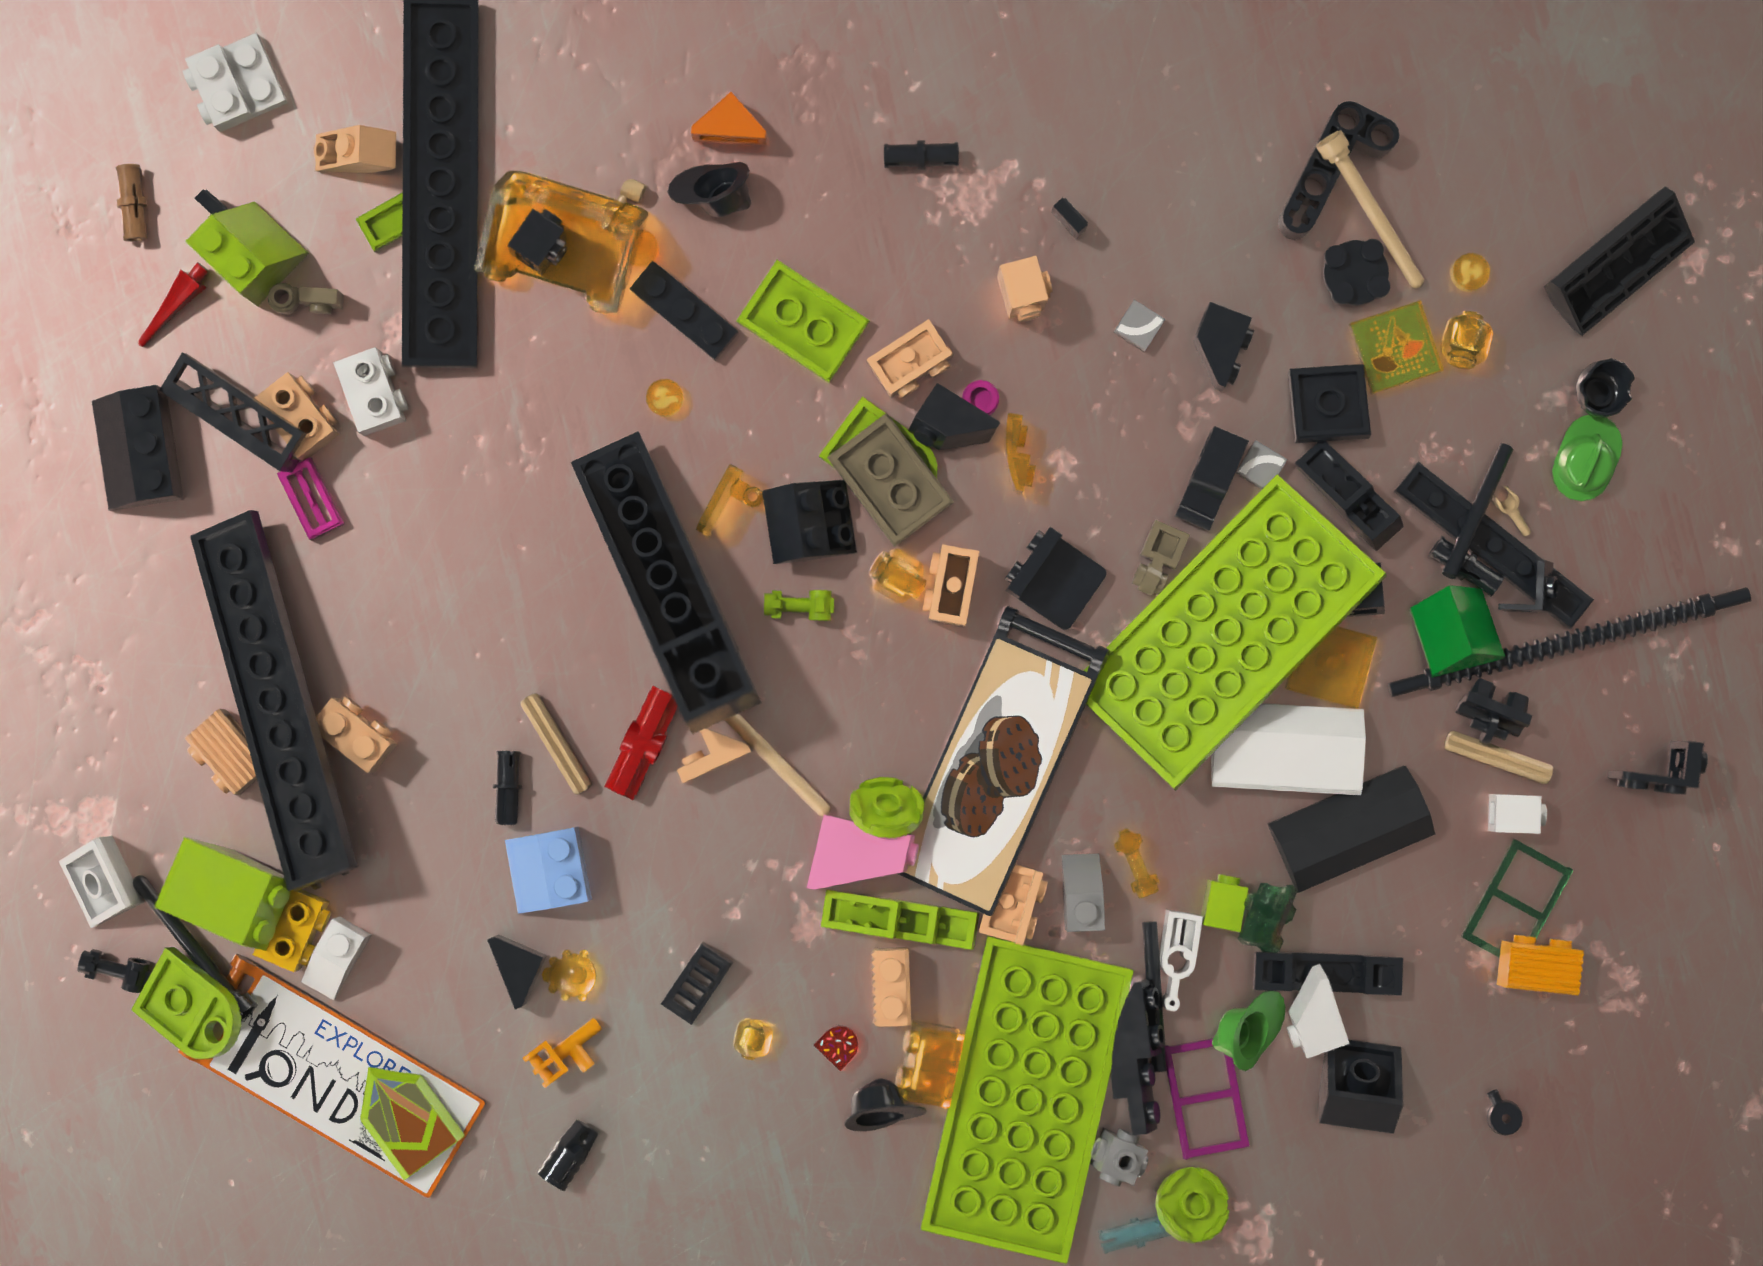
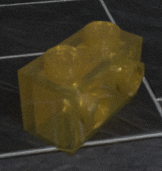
[895,1020,965,1108]

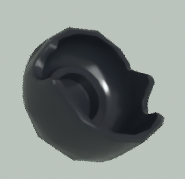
[1576,358,1635,418]

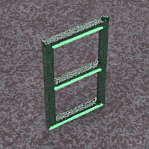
[1461,839,1573,958]

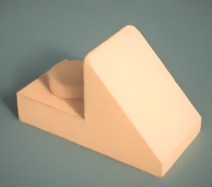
[677,728,752,783]

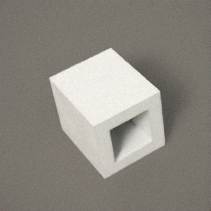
[1488,794,1547,834]

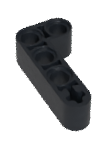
[1278,101,1400,240]

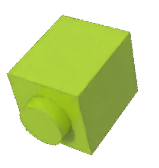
[1201,874,1249,932]

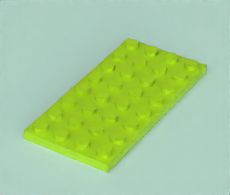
[1084,474,1387,791]
[920,936,1134,1264]

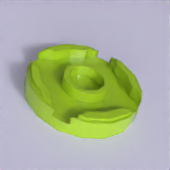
[849,777,924,838]
[1155,1167,1229,1243]

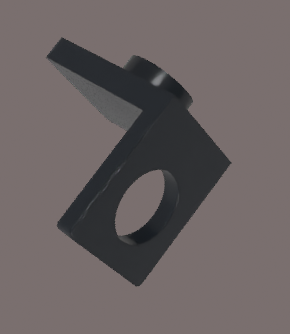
[1498,560,1558,613]

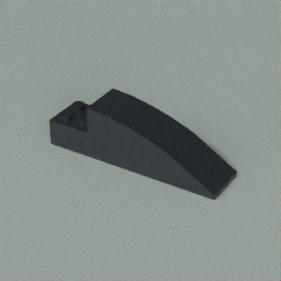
[571,431,762,734]

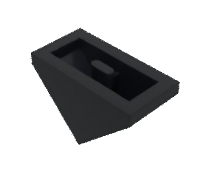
[487,935,547,1009]

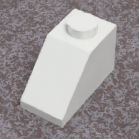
[301,917,372,1000]
[1287,964,1350,1059]

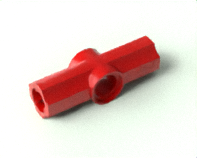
[604,686,678,800]

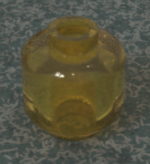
[1440,311,1493,369]
[869,548,927,604]

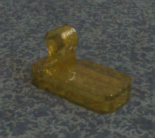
[696,464,764,538]

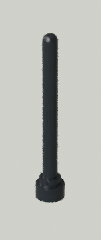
[133,875,258,1020]

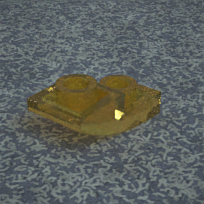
[1004,413,1036,494]

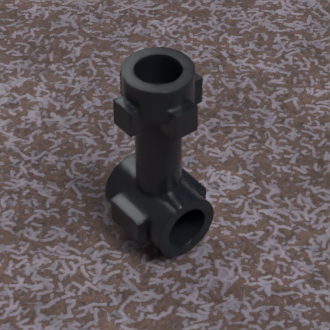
[77,949,152,993]

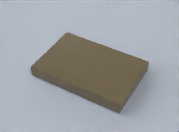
[827,413,954,547]

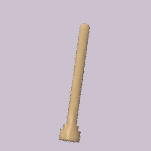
[1316,130,1424,288]
[725,713,831,817]

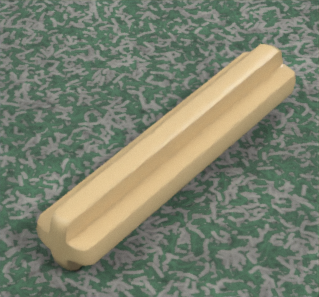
[521,693,592,794]
[1444,731,1553,784]

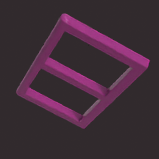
[1165,1038,1250,1160]

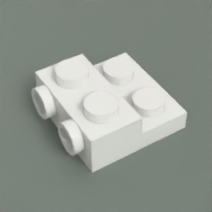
[183,33,288,132]

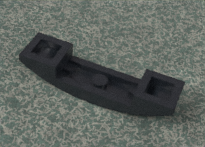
[1253,952,1403,995]

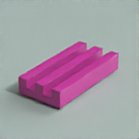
[277,457,344,541]

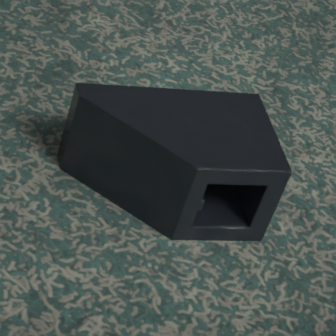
[1193,302,1254,391]

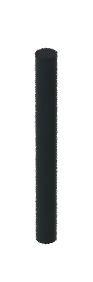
[1442,443,1514,579]
[1142,921,1167,1072]

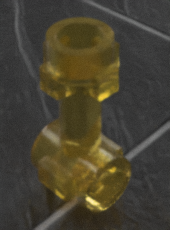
[1113,828,1159,899]

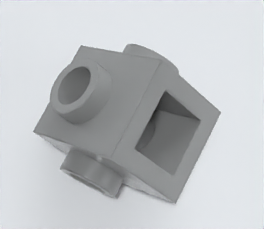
[1090,1128,1148,1187]

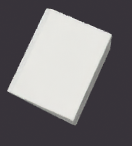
[59,836,144,928]

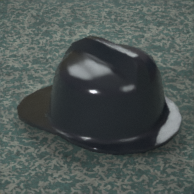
[667,162,751,217]
[844,1078,927,1131]

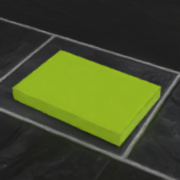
[736,260,870,383]

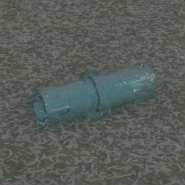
[1098,1216,1171,1254]

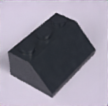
[92,385,183,511]

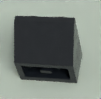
[762,480,857,564]

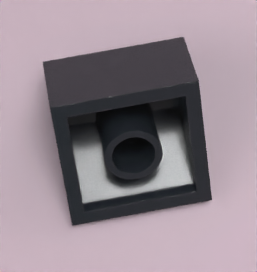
[1319,1040,1403,1134]

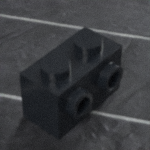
[507,208,568,276]

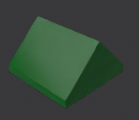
[1410,585,1505,678]

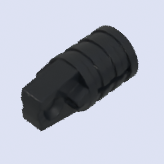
[537,1120,598,1191]

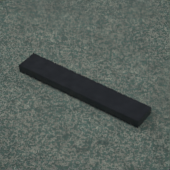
[1394,462,1594,629]

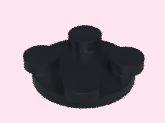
[1323,239,1390,306]

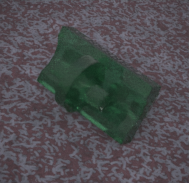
[1238,883,1297,953]

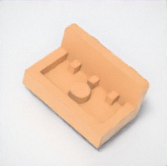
[866,319,953,398]
[978,864,1047,946]

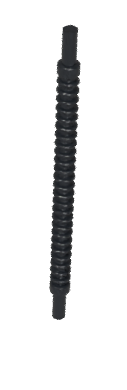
[1388,587,1751,697]

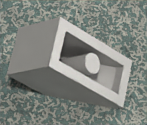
[1062,853,1105,932]

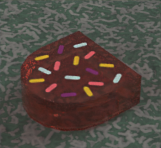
[813,1025,858,1071]

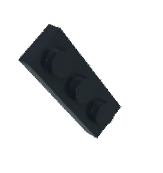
[629,261,739,361]

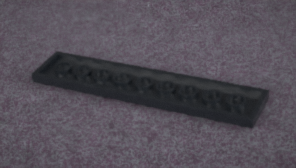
[402,0,479,368]
[190,510,358,891]

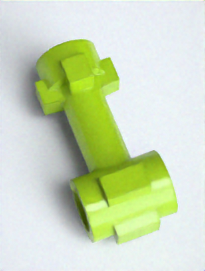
[764,590,834,621]

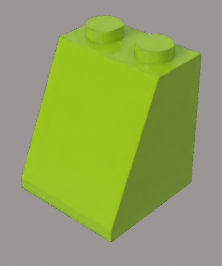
[185,202,309,306]
[154,837,291,951]

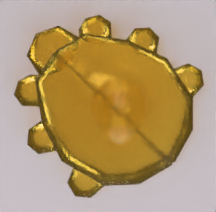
[541,949,596,1002]

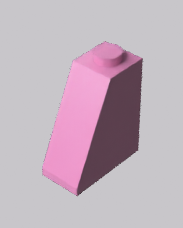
[807,815,919,890]

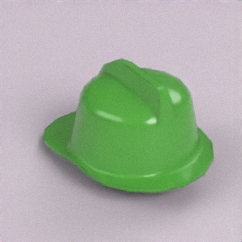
[1552,415,1623,501]
[1212,990,1286,1071]

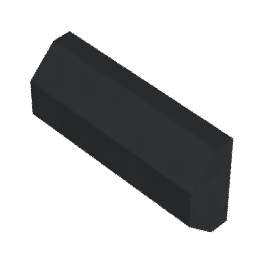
[1544,186,1695,336]
[1267,766,1435,893]

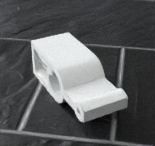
[1159,909,1203,1011]

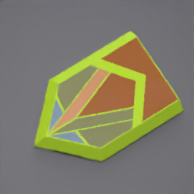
[360,1067,465,1180]

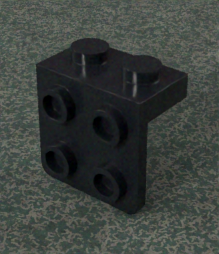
[1005,527,1106,630]
[1608,741,1708,795]

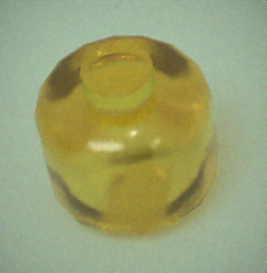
[733,1019,773,1060]

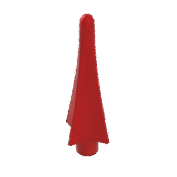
[138,262,209,347]

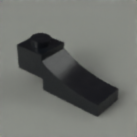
[1295,441,1404,551]

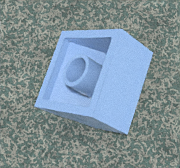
[505,826,592,914]

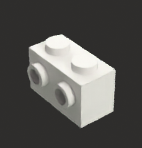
[333,347,408,436]

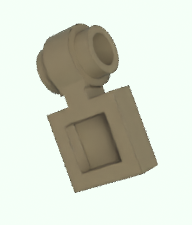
[268,283,344,315]
[1132,520,1190,595]

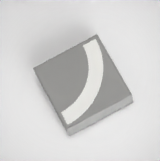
[1114,300,1165,352]
[1235,440,1288,489]

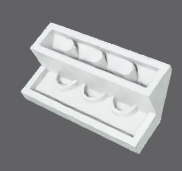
[1211,703,1366,795]

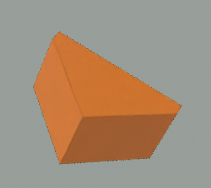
[691,92,767,145]

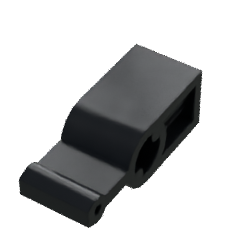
[1175,426,1249,531]

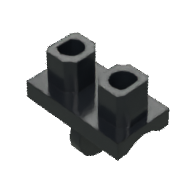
[1455,678,1533,745]

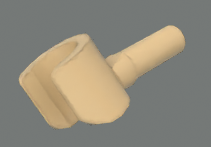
[603,179,647,224]
[1491,486,1531,537]

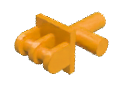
[522,1018,602,1088]

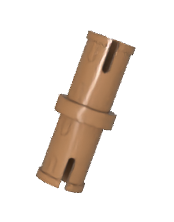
[116,164,148,242]

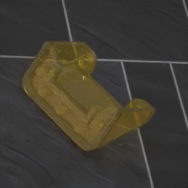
[474,170,648,314]

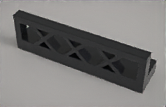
[159,352,306,472]

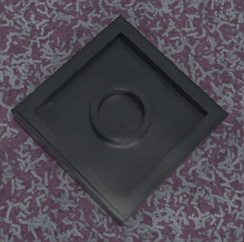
[1288,364,1371,443]

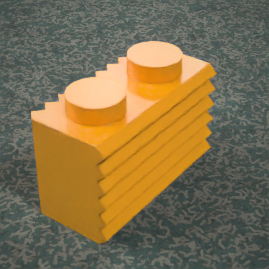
[1497,935,1584,995]

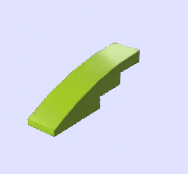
[821,890,980,950]

